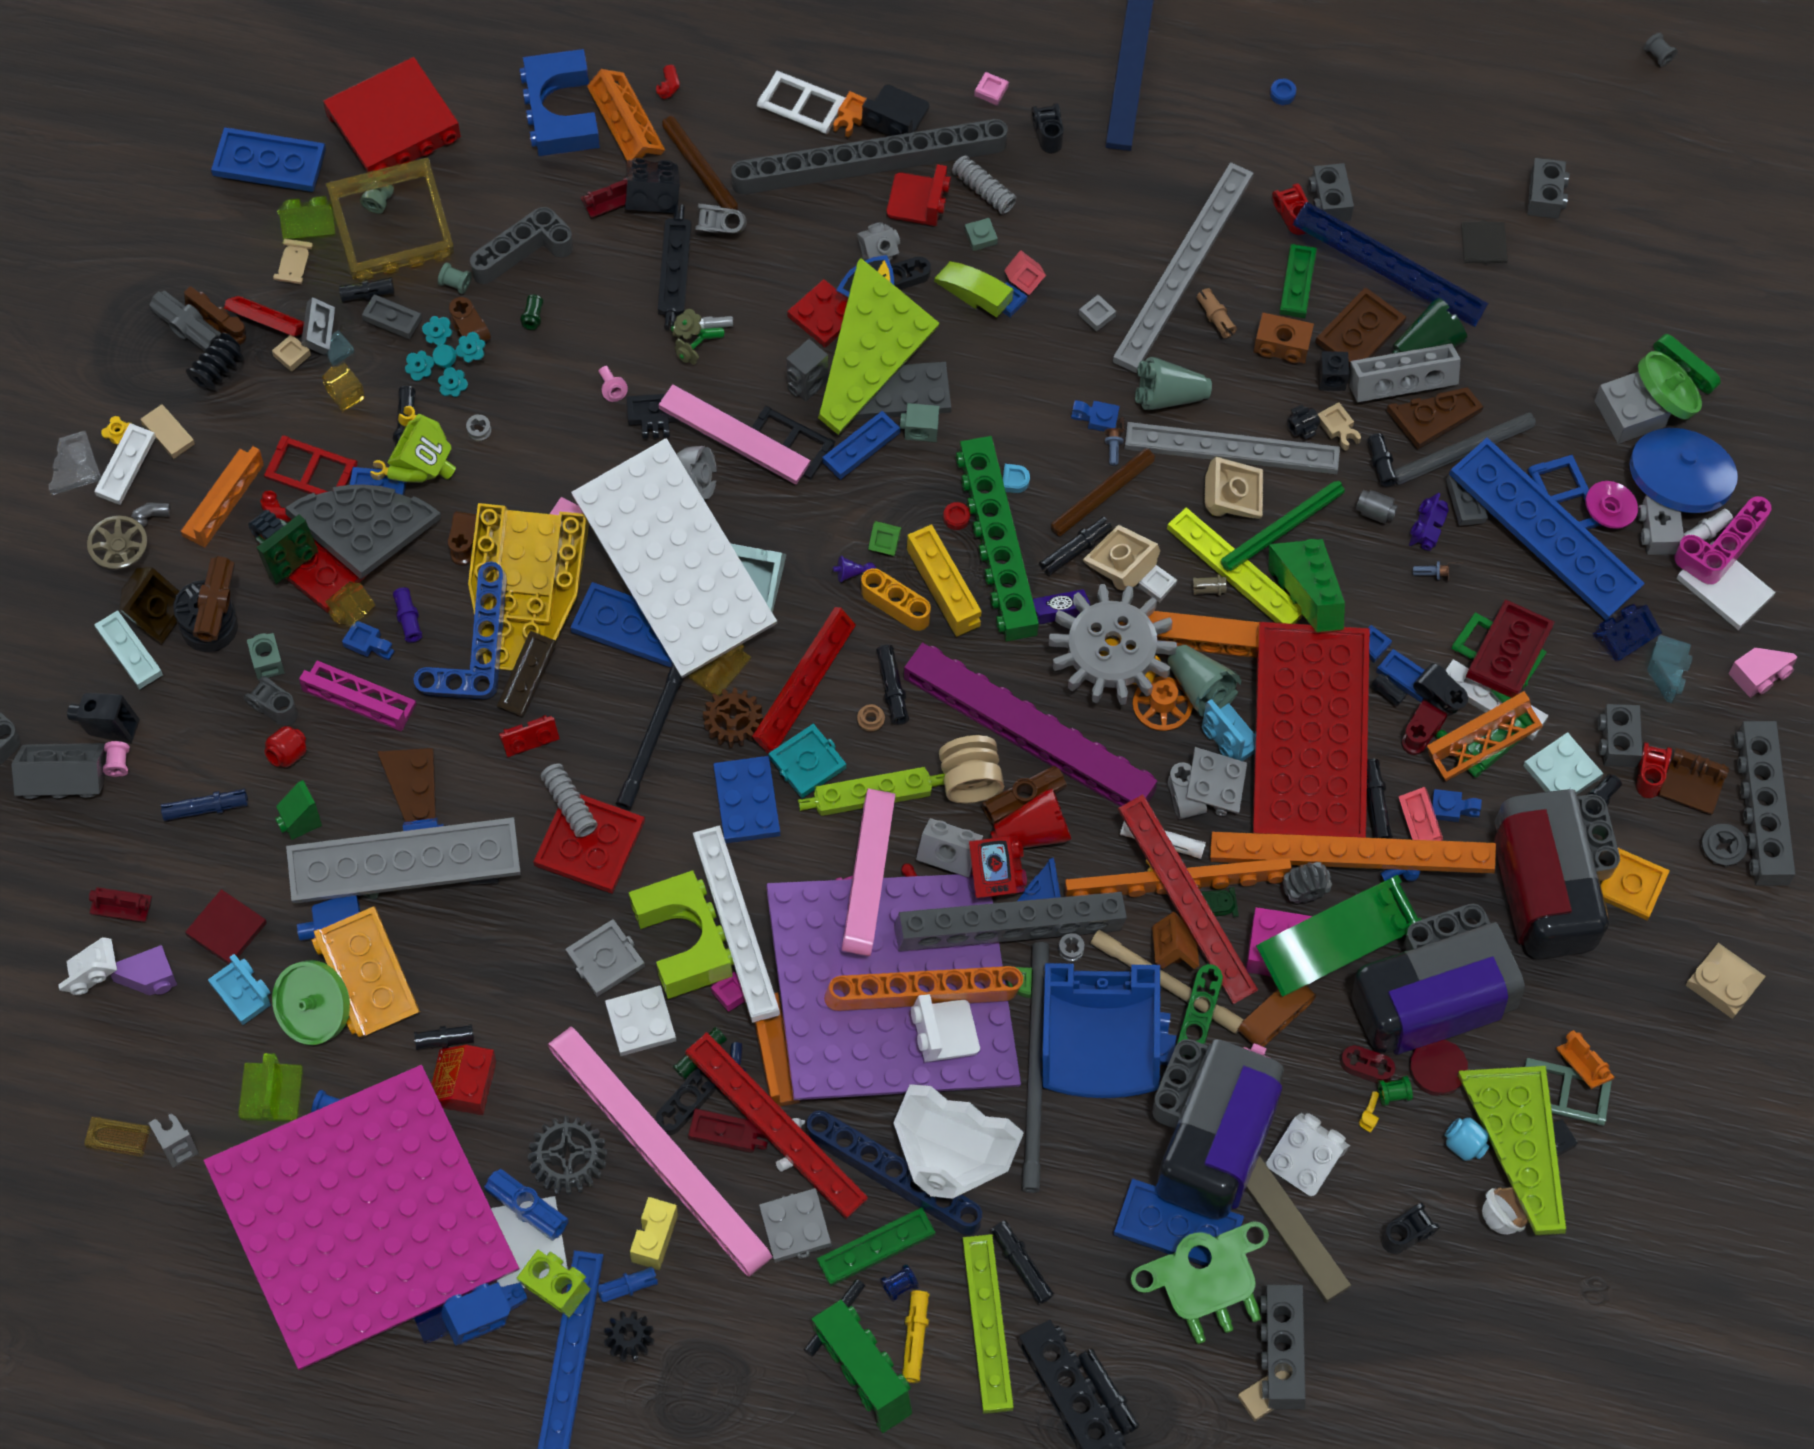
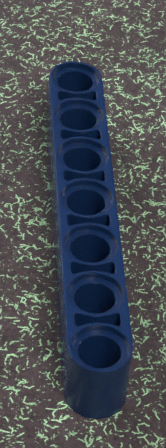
[807,1111,982,1235]

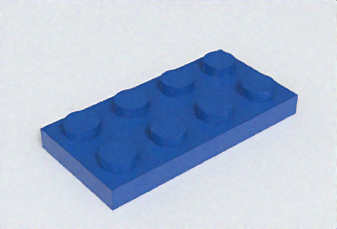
[211,127,326,192]
[570,582,672,667]
[1114,1179,1244,1267]

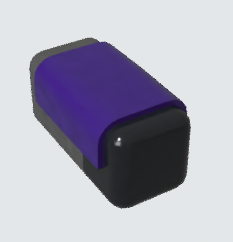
[1351,904,1525,1055]
[1152,1039,1284,1220]

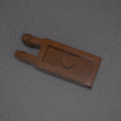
[184,286,246,345]

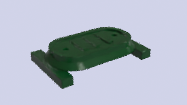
[1201,887,1239,918]

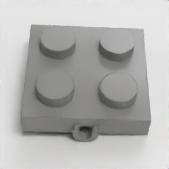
[565,919,645,997]
[759,1188,832,1263]

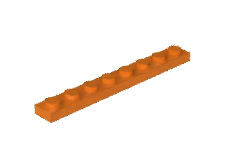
[1064,858,1291,897]

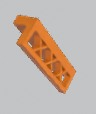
[587,69,665,160]
[181,446,264,548]
[1427,691,1543,782]
[754,993,800,1107]

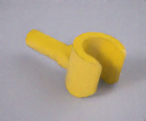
[1359,1091,1380,1132]

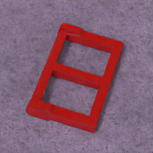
[264,435,358,495]

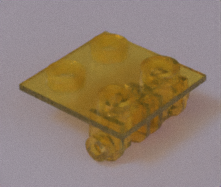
[687,644,752,696]

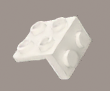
[911,994,980,1062]
[1266,1113,1350,1196]

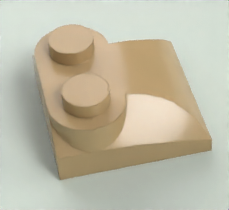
[1205,457,1263,519]
[1083,525,1160,590]
[1686,943,1766,1019]

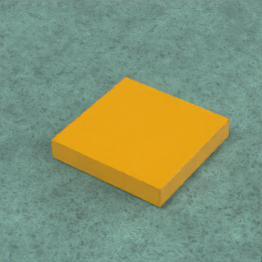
[1601,848,1670,921]

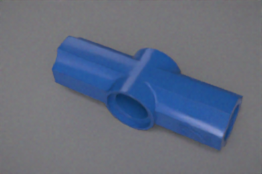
[484,1168,569,1241]

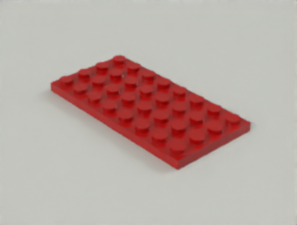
[1252,622,1370,838]

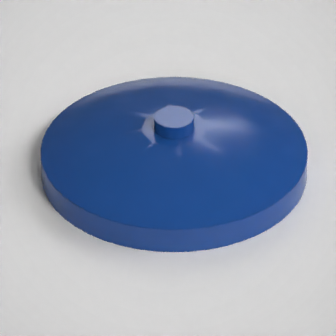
[1630,428,1738,513]

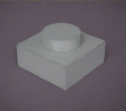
[1079,295,1116,332]

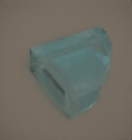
[328,330,354,366]

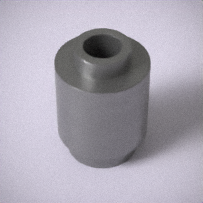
[1356,490,1398,524]

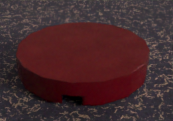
[1410,1040,1468,1096]

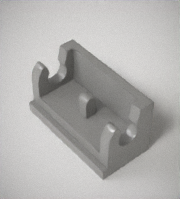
[149,1114,199,1168]

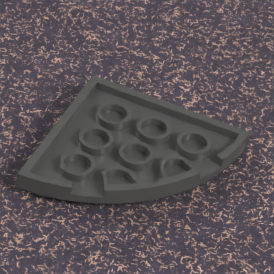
[285,485,441,579]

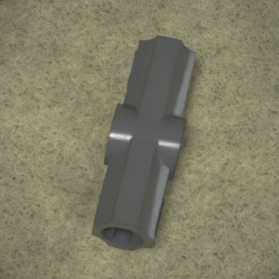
[149,290,221,352]

